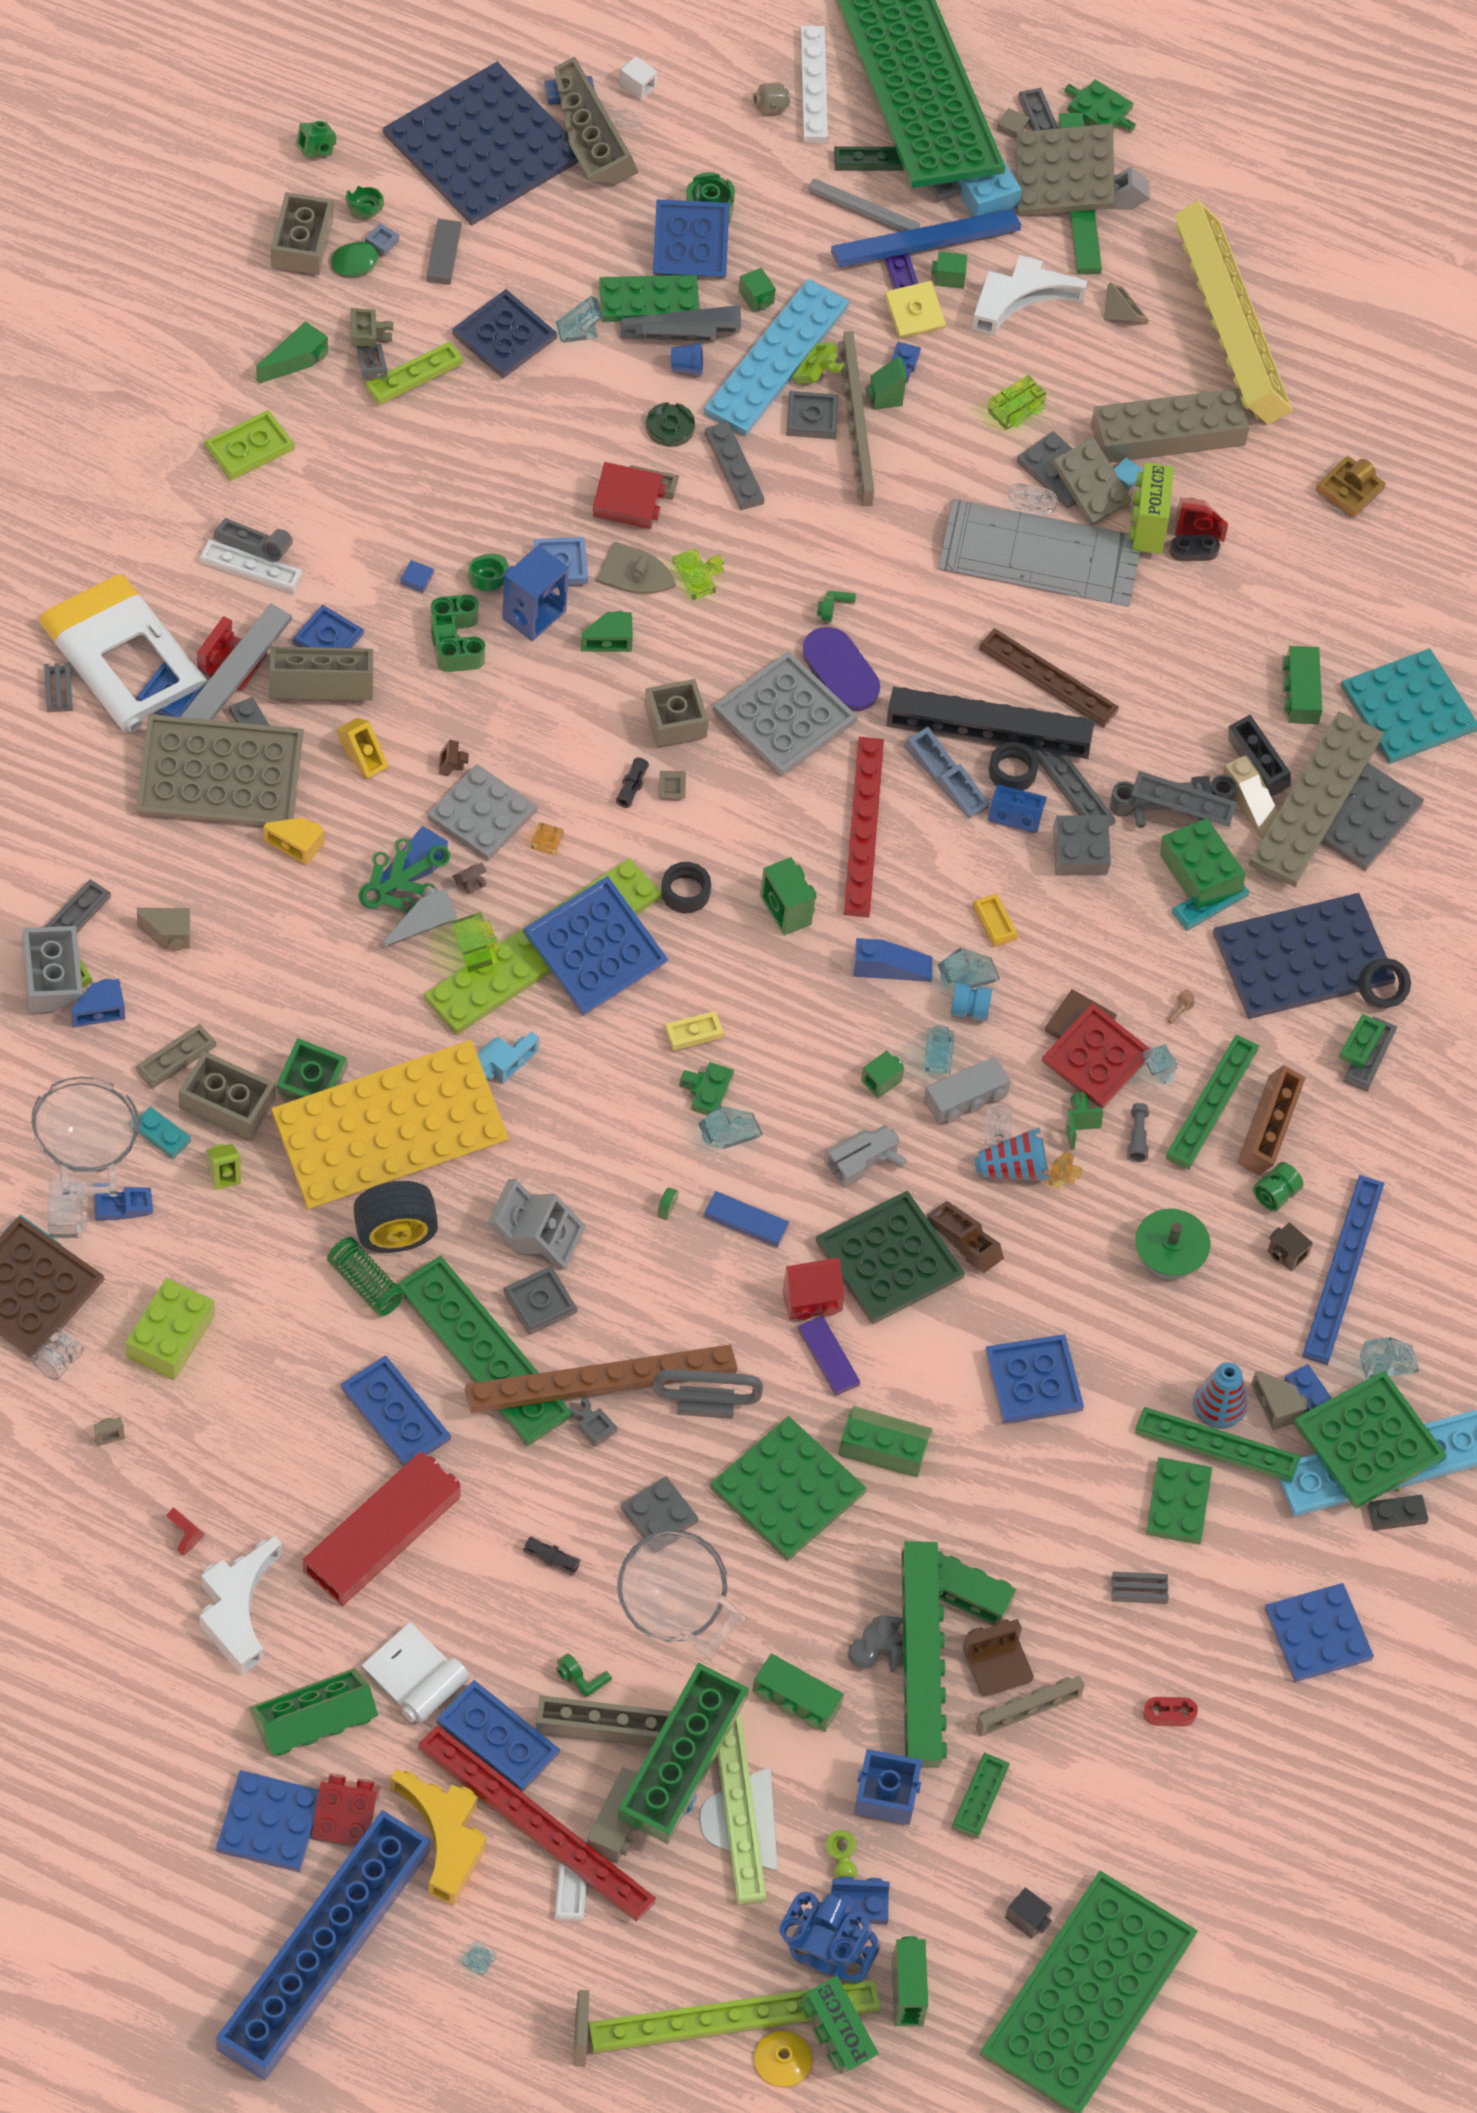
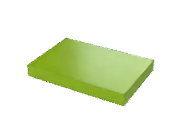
[204,410,295,481]

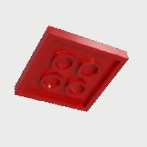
[1041,1003,1154,1109]

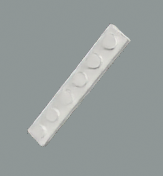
[800,25,828,143]

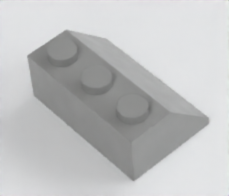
[22,926,83,1013]

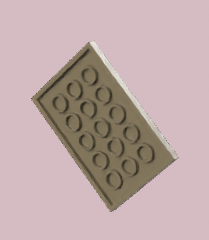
[136,714,304,826]

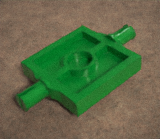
[1064,79,1136,133]

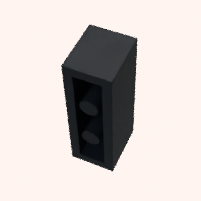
[1228,715,1291,797]

